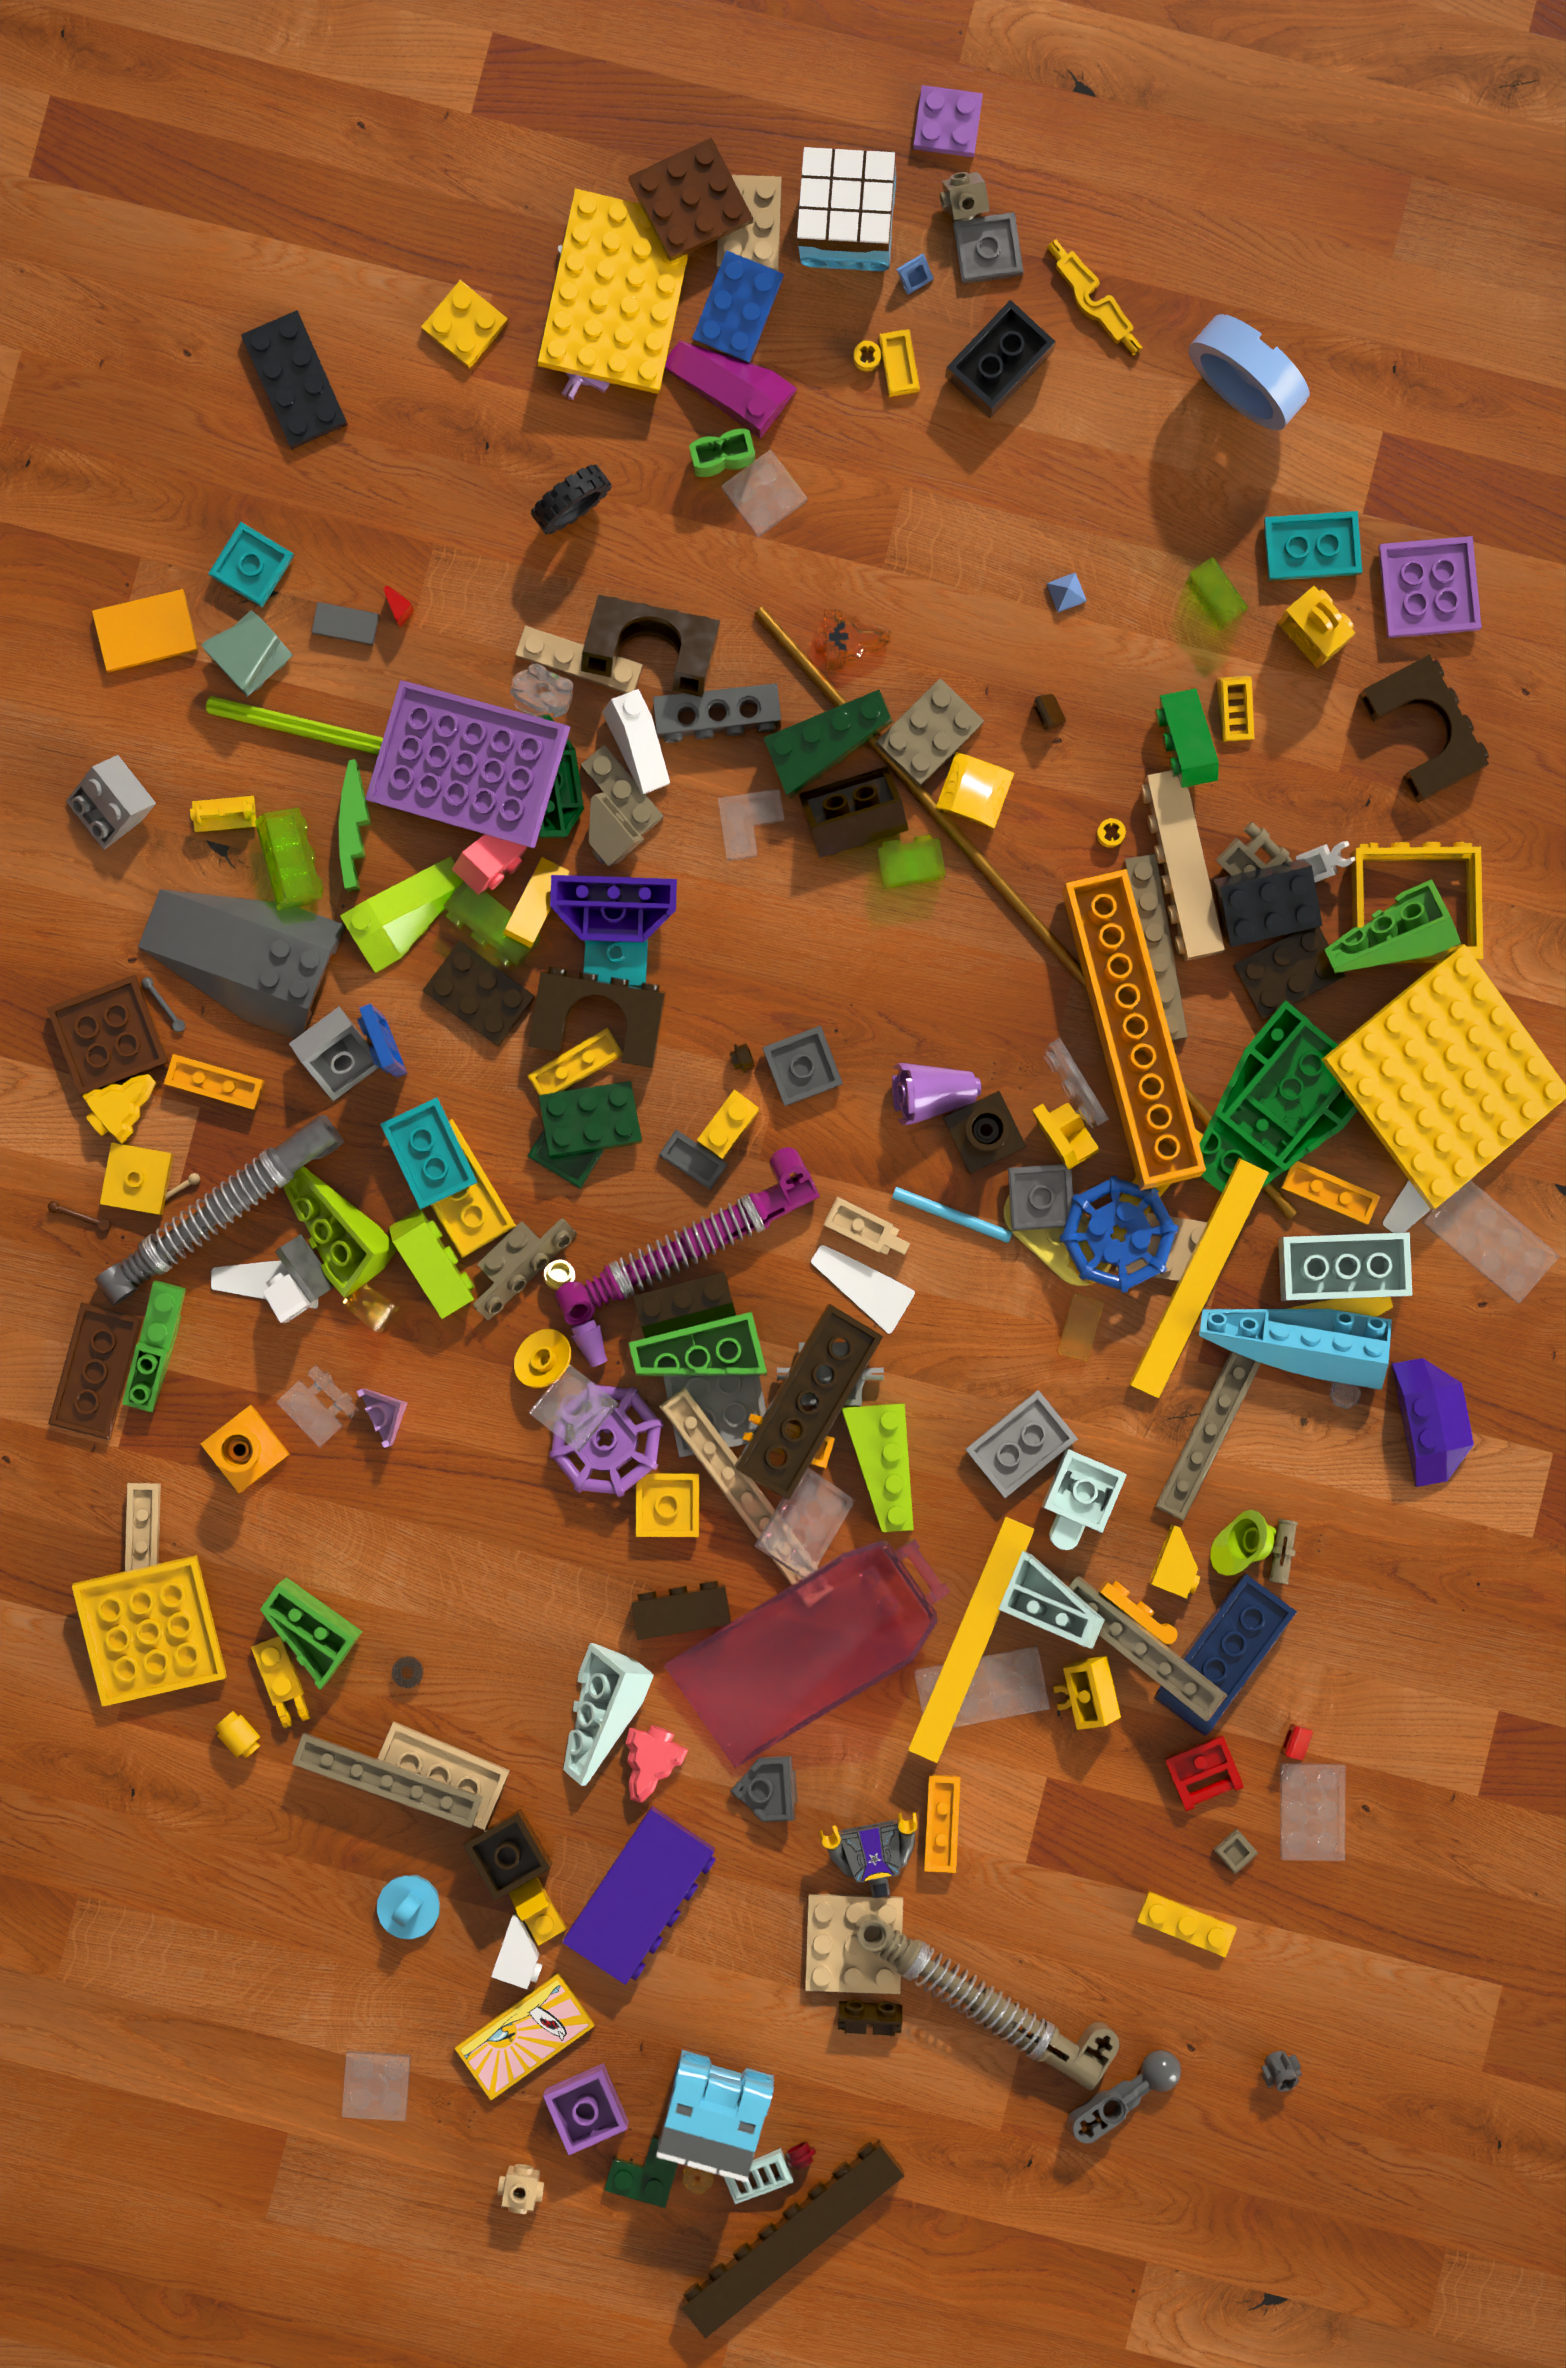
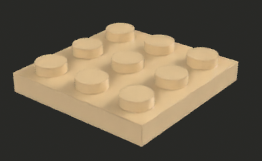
[805,1893,903,1994]

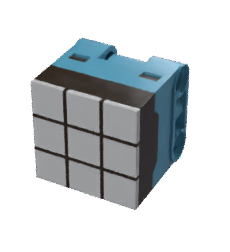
[797,147,896,271]

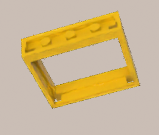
[1351,842,1483,963]

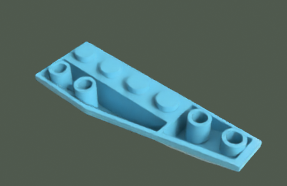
[1199,1309,1392,1390]

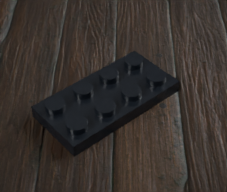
[241,310,348,449]

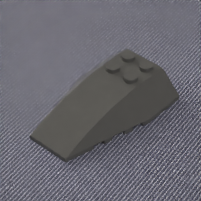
[138,889,346,1039]

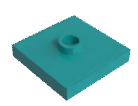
[208,522,295,608]
[584,939,648,987]

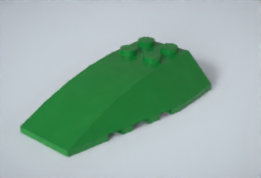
[1199,1000,1358,1193]

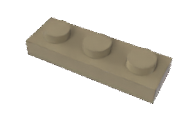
[580,745,664,836]

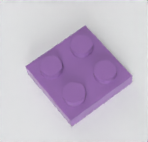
[913,85,983,158]

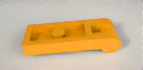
[1098,1581,1178,1644]

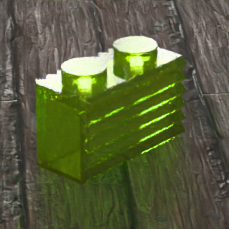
[1185,557,1249,630]

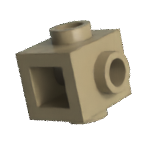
[939,172,990,221]

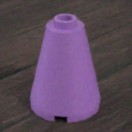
[892,1063,981,1126]

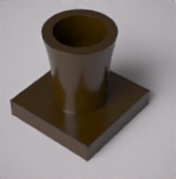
[943,1091,1026,1174]

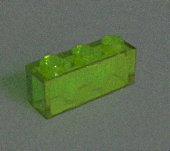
[255,807,323,911]
[443,881,541,968]

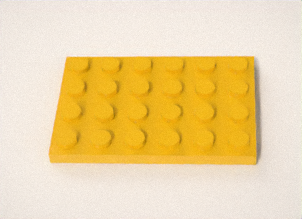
[537,189,688,394]

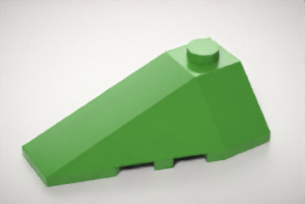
[1324,879,1461,973]

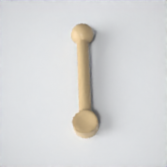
[165,1173,200,1201]

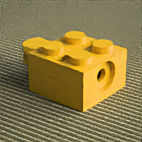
[1277,586,1355,669]

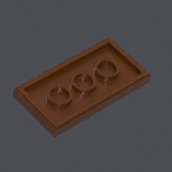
[48,1303,143,1440]

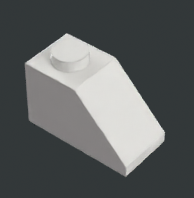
[263,1272,313,1323]
[491,1911,542,1989]

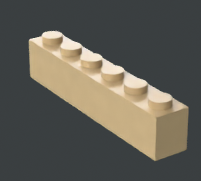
[1141,770,1225,961]

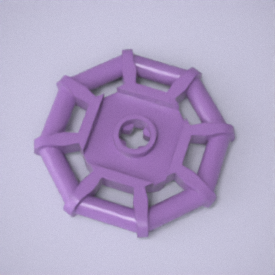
[549,1382,664,1497]

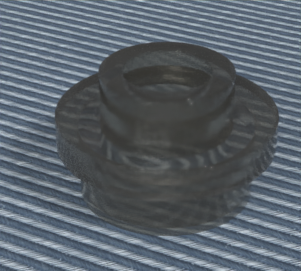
[392,1656,424,1688]

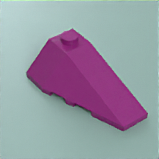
[664,341,797,439]

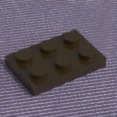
[1232,927,1345,1021]
[422,940,535,1047]

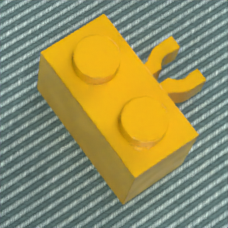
[1053,1656,1121,1730]

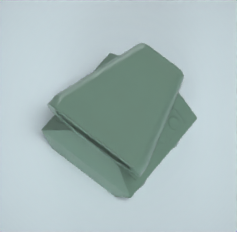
[201,610,293,697]

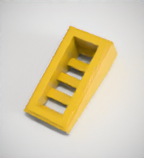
[1217,676,1254,742]

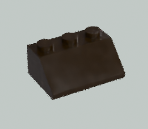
[798,766,909,858]
[633,1272,737,1338]

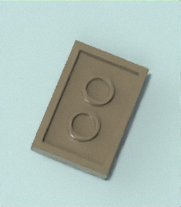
[875,678,985,788]

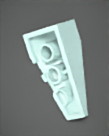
[563,1643,654,1786]

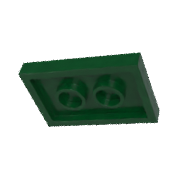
[538,1081,642,1158]

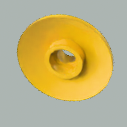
[514,1329,571,1388]

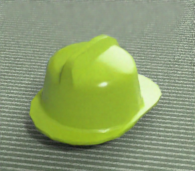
[1210,1510,1277,1576]

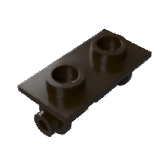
[838,2000,903,2036]

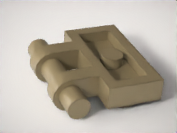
[1215,822,1293,876]

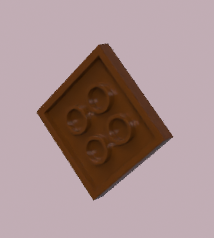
[628,138,754,262]
[47,975,169,1096]

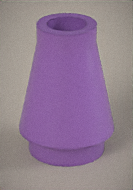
[571,1318,608,1367]

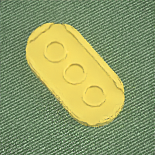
[1004,1196,1111,1286]

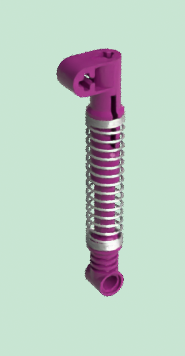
[555,1147,820,1325]

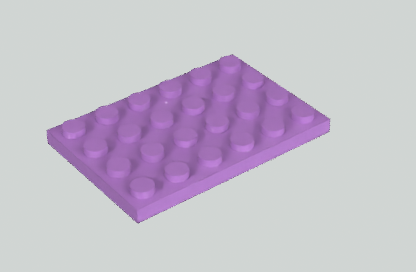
[365,680,570,849]

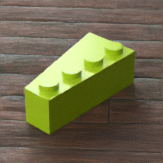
[842,1403,914,1532]

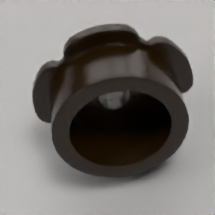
[730,1043,755,1073]

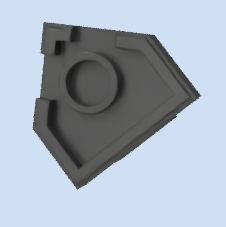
[730,1756,798,1822]

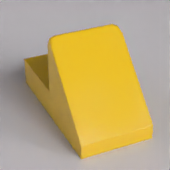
[509,1877,567,1946]

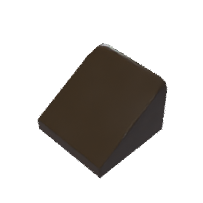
[1033,694,1066,731]

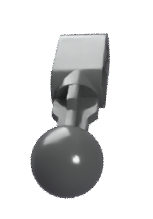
[1066,2050,1181,2144]

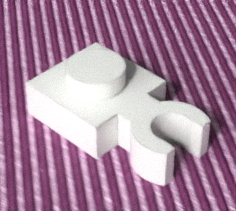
[1295,841,1356,882]

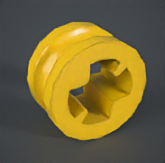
[853,341,881,372]
[1097,818,1126,848]

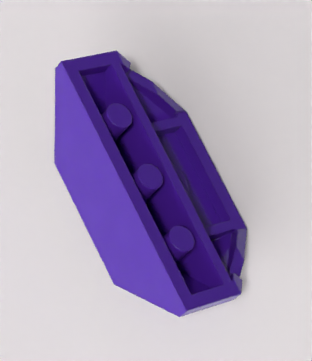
[550,875,677,943]
[1391,1358,1474,1487]

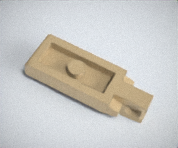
[823,1197,910,1255]

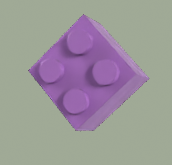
[543,2063,629,2155]

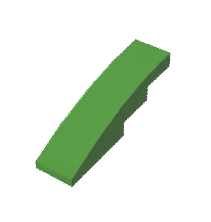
[339,759,371,893]

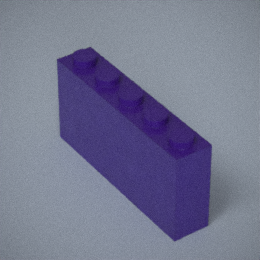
[562,1806,716,1985]

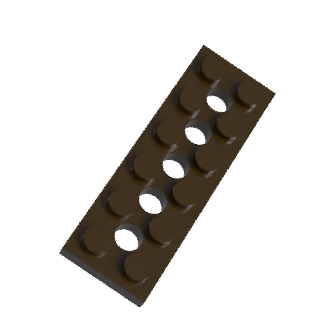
[733,1304,883,1500]

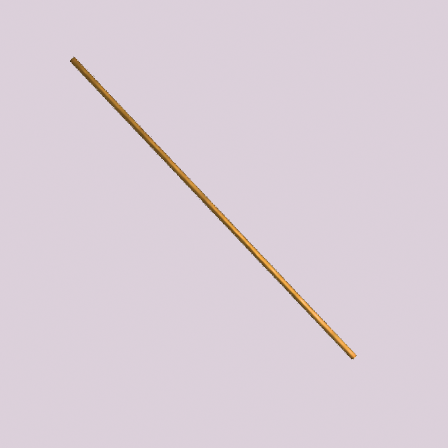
[754,606,1298,1220]

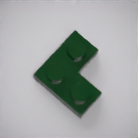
[604,2135,678,2208]

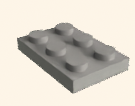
[965,1390,1078,1498]

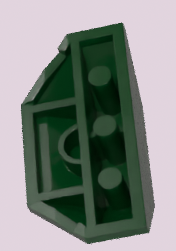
[531,715,584,838]

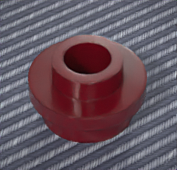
[785,2141,816,2170]

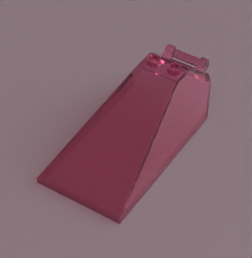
[664,1538,950,1768]

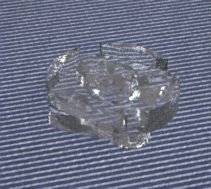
[510,664,573,718]

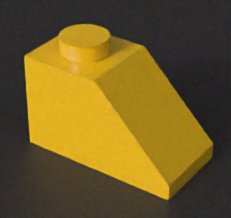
[1148,1524,1200,1598]

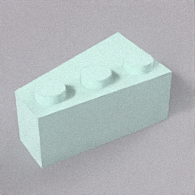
[999,1551,1104,1649]

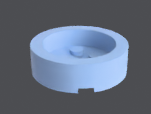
[1188,314,1310,430]

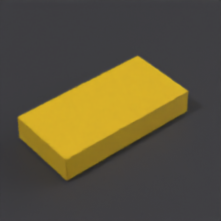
[879,329,920,397]

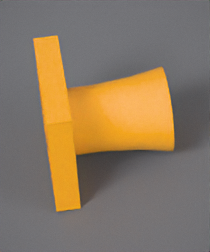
[201,1405,290,1493]

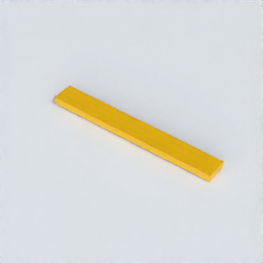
[1129,1158,1269,1398]
[908,1517,1035,1763]

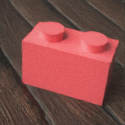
[452,834,527,895]

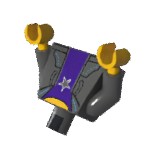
[819,1812,917,1898]

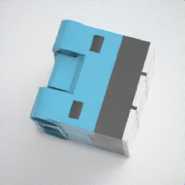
[656,2050,774,2182]

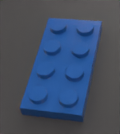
[357,1003,408,1078]

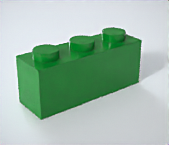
[1155,688,1219,788]

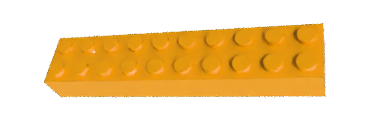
[1062,869,1206,1191]

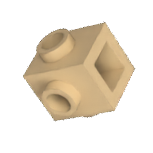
[497,2164,544,2214]

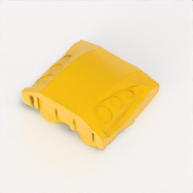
[935,752,1014,830]

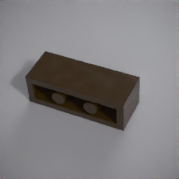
[631,1581,732,1640]

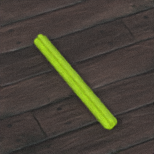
[206,696,383,755]

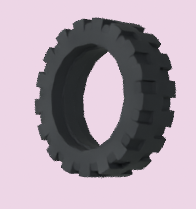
[531,464,612,534]

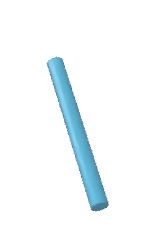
[892,1187,1012,1243]

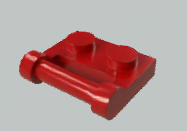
[1164,1735,1244,1812]

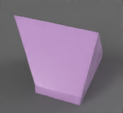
[356,1389,407,1448]

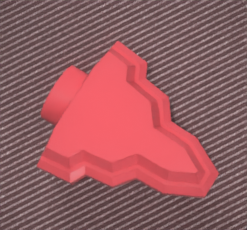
[625,1725,688,1803]

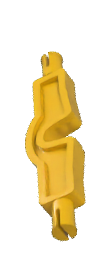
[1046,239,1143,356]

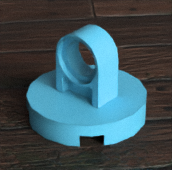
[377,1875,440,1939]

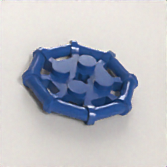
[1059,1175,1179,1293]

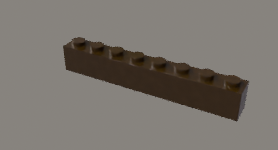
[681,2139,904,2339]

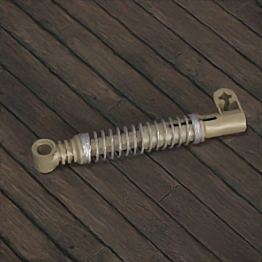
[855,1914,1119,2090]

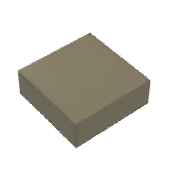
[1213,1828,1259,1874]

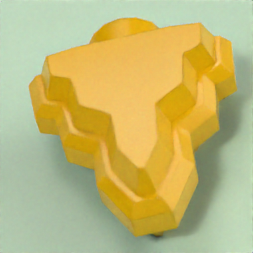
[82,1074,156,1144]

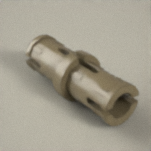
[1269,1519,1298,1584]

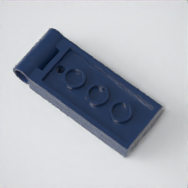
[1154,1573,1297,1736]

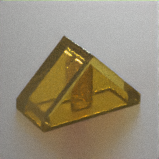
[342,1283,400,1333]

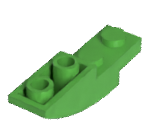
[122,1280,186,1412]

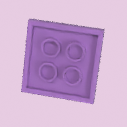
[1378,536,1482,638]

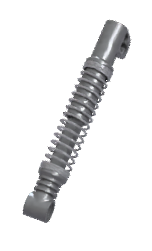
[94,1115,345,1306]

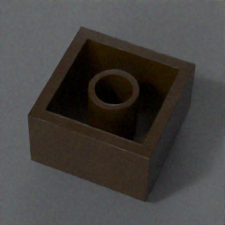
[463,1809,552,1900]

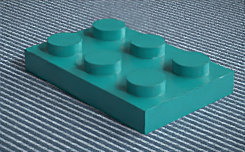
[1263,511,1362,581]
[380,1097,478,1210]

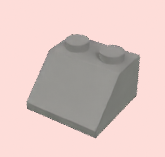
[289,1006,379,1101]

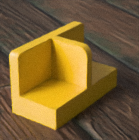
[1032,1103,1099,1170]

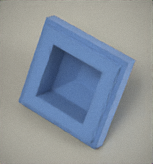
[896,253,934,295]
[1046,573,1087,613]

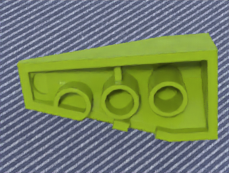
[340,856,466,973]
[283,1166,397,1298]

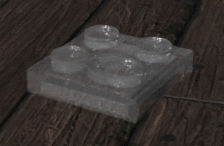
[721,449,808,538]
[529,1364,618,1453]
[342,2051,411,2121]

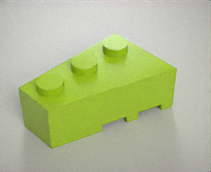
[389,1208,475,1319]

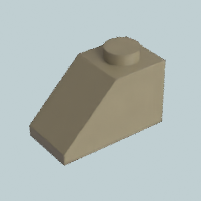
[589,792,644,867]

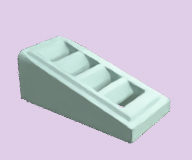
[723,2148,794,2204]

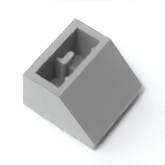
[66,755,156,849]

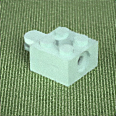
[1042,1449,1127,1550]

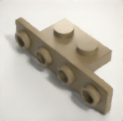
[473,1218,577,1320]

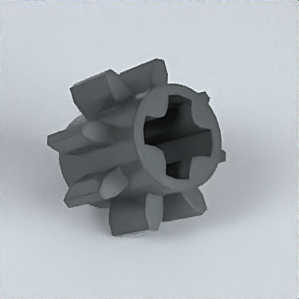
[1261,2051,1302,2092]

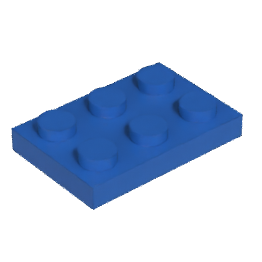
[692,250,784,363]

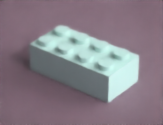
[1278,1232,1412,1301]

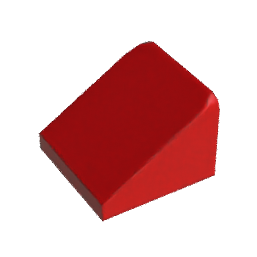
[383,586,414,628]
[1281,1723,1313,1760]

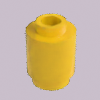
[214,1711,261,1758]

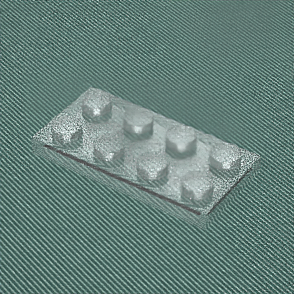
[1422,1180,1560,1304]
[914,1646,1050,1728]

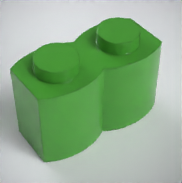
[689,429,755,477]

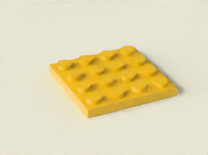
[72,1555,227,1707]

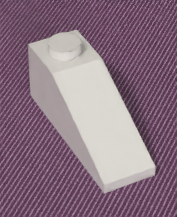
[602,689,670,795]

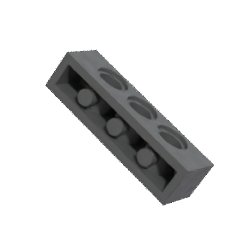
[653,683,781,743]

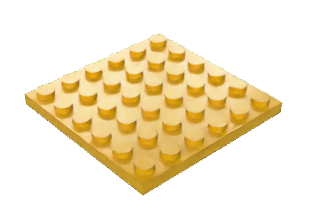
[1321,944,1566,1209]

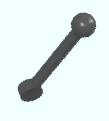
[141,977,186,1032]

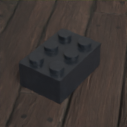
[945,300,1056,418]
[1213,859,1323,947]

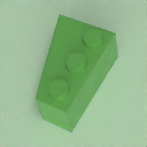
[260,1577,363,1690]

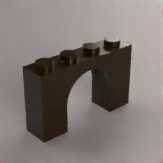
[581,595,720,697]
[1359,654,1489,803]
[529,966,666,1068]

